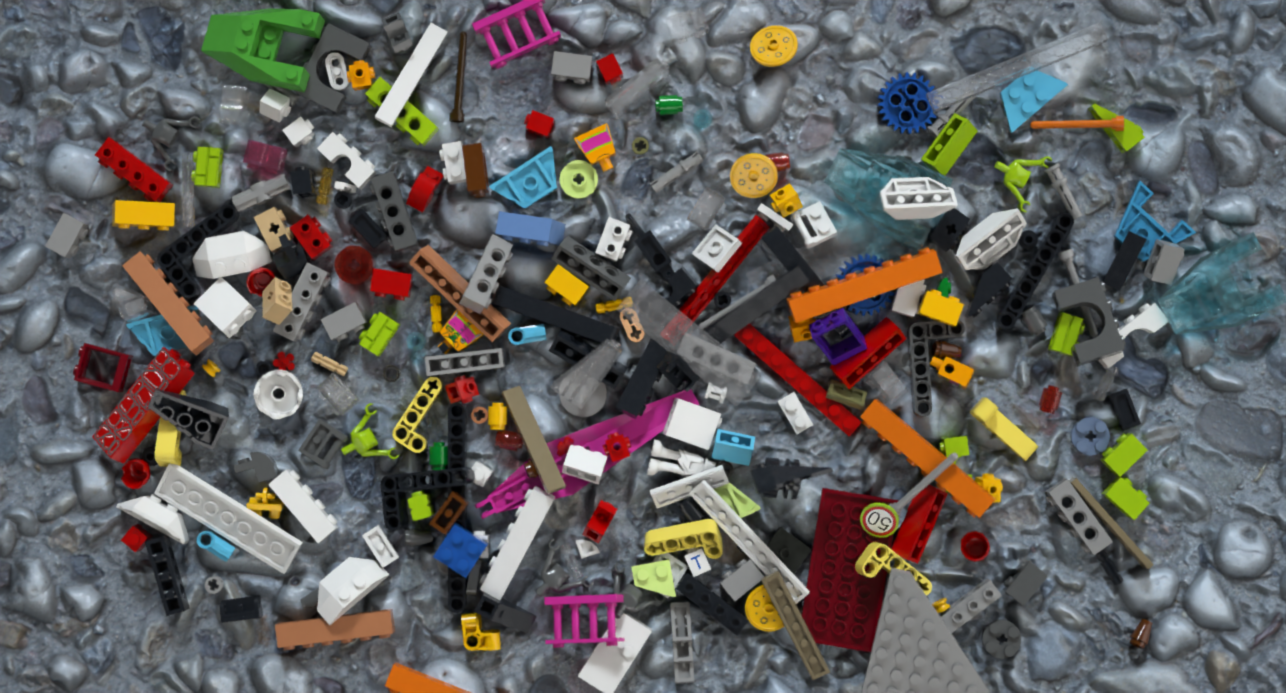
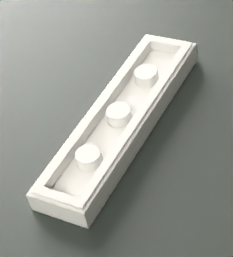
[650,465,729,508]

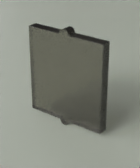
[533,137,568,177]

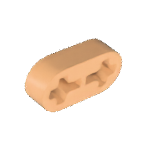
[620,307,645,342]

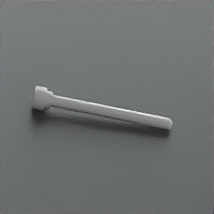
[1057,248,1098,338]
[699,274,777,330]
[889,453,958,517]

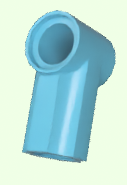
[508,324,547,346]
[197,530,236,562]

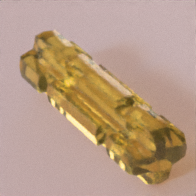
[316,167,334,205]

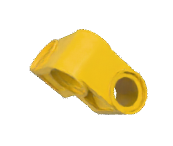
[461,613,501,651]

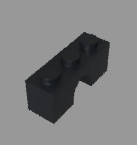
[637,266,697,322]

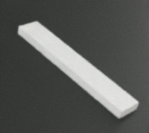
[375,23,448,128]

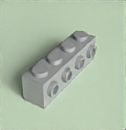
[273,262,331,342]

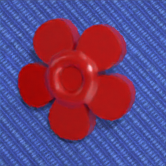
[273,351,295,371]
[557,436,574,456]

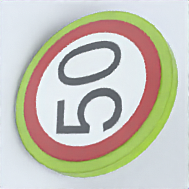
[860,503,899,537]

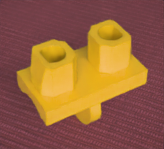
[247,487,284,519]

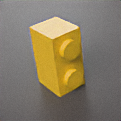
[544,264,589,306]
[917,289,964,327]

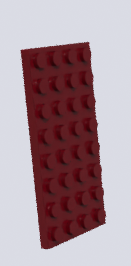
[801,488,899,652]

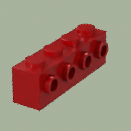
[95,137,173,202]
[829,317,907,389]
[891,481,948,564]

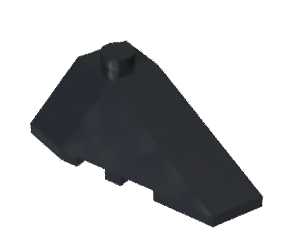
[148,388,229,450]
[750,463,833,494]

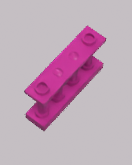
[472,0,561,69]
[544,594,625,648]

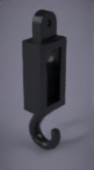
[625,213,674,279]

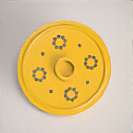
[750,25,798,67]
[730,153,778,198]
[745,585,784,632]

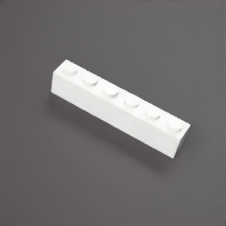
[479,486,556,600]

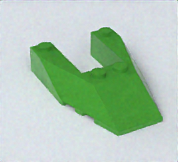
[201,8,325,93]

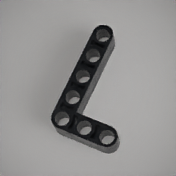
[157,204,240,299]
[380,467,475,531]

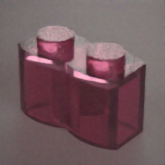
[243,140,288,175]

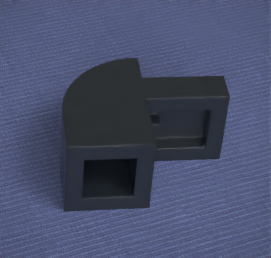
[273,234,307,281]

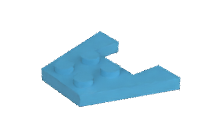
[1114,181,1196,262]

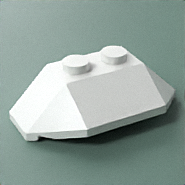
[880,177,958,220]
[956,208,1027,270]
[192,231,272,279]
[116,494,189,544]
[317,557,389,625]

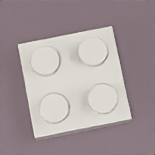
[692,224,742,273]

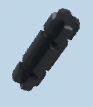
[1095,550,1123,585]

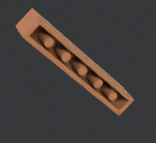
[409,245,512,342]
[122,251,214,355]
[275,609,395,650]

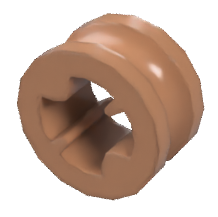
[471,407,488,424]

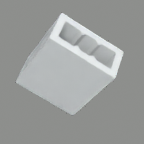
[194,277,257,338]
[662,397,722,450]

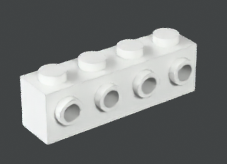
[268,469,338,543]

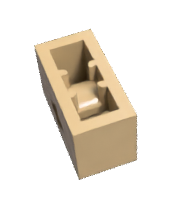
[254,207,295,253]
[262,277,292,325]

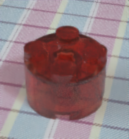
[334,245,376,285]

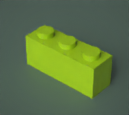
[921,113,978,177]

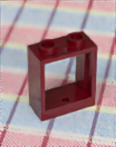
[73,343,133,392]

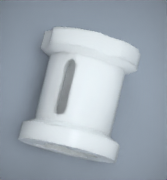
[704,382,728,404]

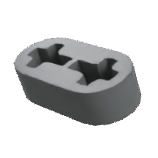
[466,560,482,596]

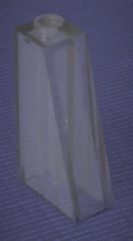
[605,58,670,119]
[550,339,623,409]

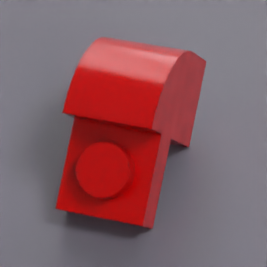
[406,166,444,213]
[582,500,618,544]

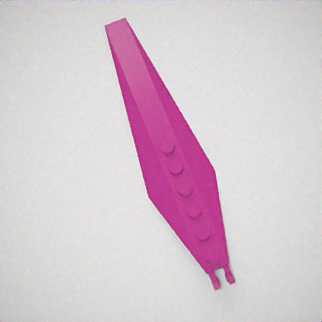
[475,389,700,519]

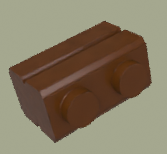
[429,491,469,535]

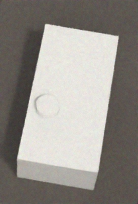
[578,612,652,693]

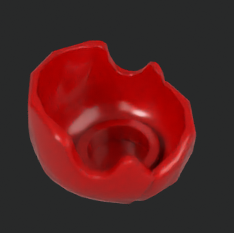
[246,267,275,297]
[121,458,151,490]
[961,531,990,562]

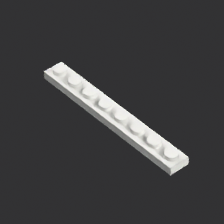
[689,480,810,604]

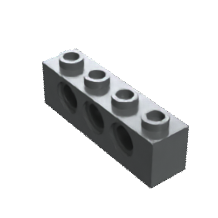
[369,171,419,252]
[551,236,631,301]

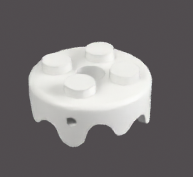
[254,370,303,419]

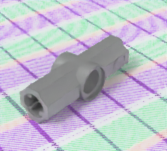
[232,174,291,212]

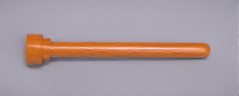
[1030,116,1124,131]

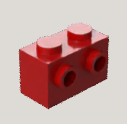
[289,215,333,260]
[370,268,414,301]

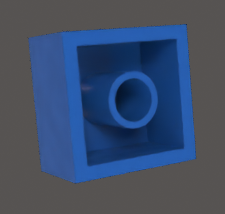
[433,523,489,578]

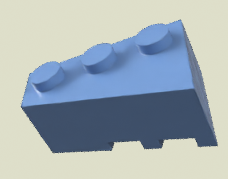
[495,211,566,247]

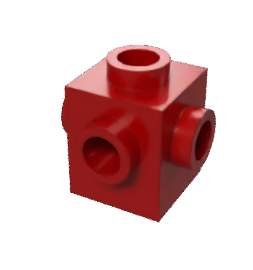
[445,375,479,404]
[602,432,631,462]

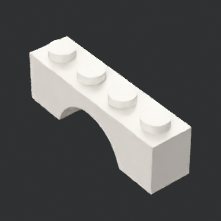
[1098,303,1169,369]

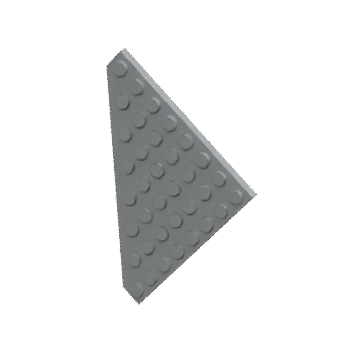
[861,568,991,693]

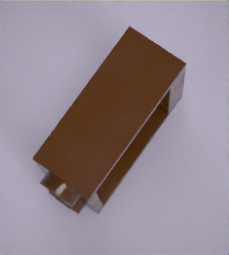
[462,143,490,198]

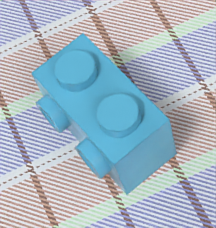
[711,429,755,466]

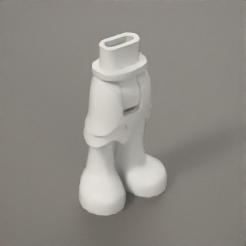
[647,439,716,477]

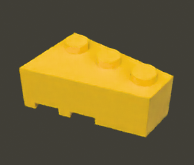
[112,200,175,231]

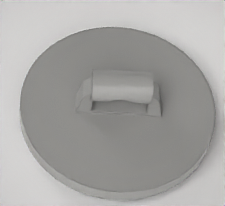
[559,369,607,417]

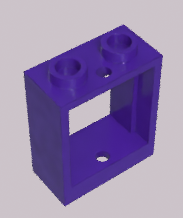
[809,308,867,366]

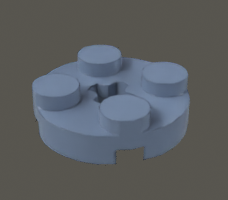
[1070,417,1110,456]

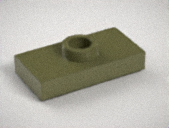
[826,379,867,410]

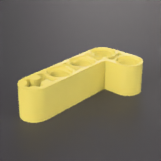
[392,377,443,453]
[155,390,186,467]
[970,397,1038,461]
[644,519,722,559]
[855,542,932,595]

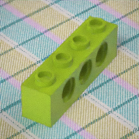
[365,77,439,146]

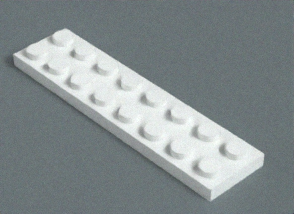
[154,463,303,574]

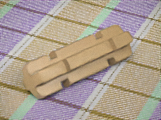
[311,352,348,376]

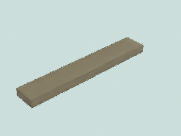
[502,386,566,495]
[1069,477,1154,569]
[761,570,830,680]

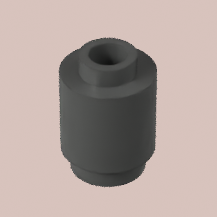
[1021,306,1048,336]

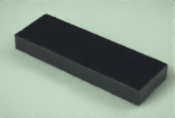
[1103,231,1147,291]

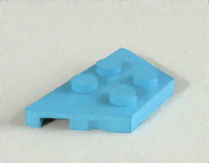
[1000,68,1068,133]
[489,146,557,209]
[126,305,199,356]

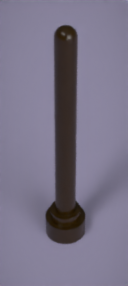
[449,31,467,123]

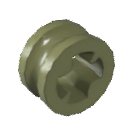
[632,137,649,155]

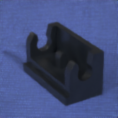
[656,351,700,392]
[219,595,263,623]

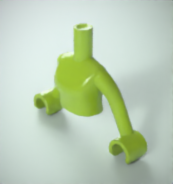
[994,156,1052,213]
[341,403,400,459]

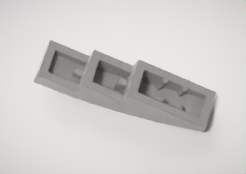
[670,602,694,684]

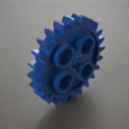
[877,72,939,135]
[835,253,895,316]

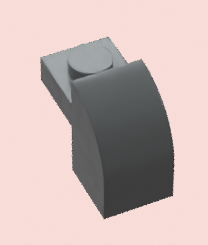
[382,12,413,53]
[234,452,280,483]

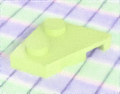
[714,483,761,518]
[631,559,676,597]

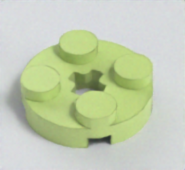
[560,160,598,199]

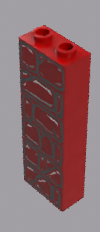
[92,347,195,464]

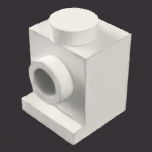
[471,461,494,487]

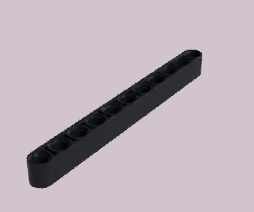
[448,403,467,614]

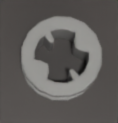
[205,576,224,594]

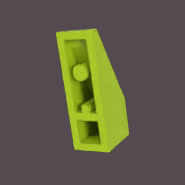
[1088,103,1145,154]

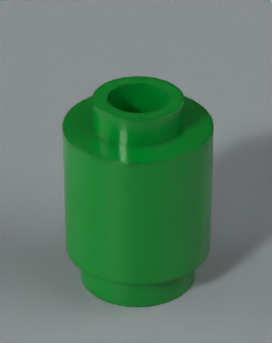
[655,95,683,115]
[429,442,448,470]

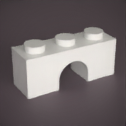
[317,132,377,190]

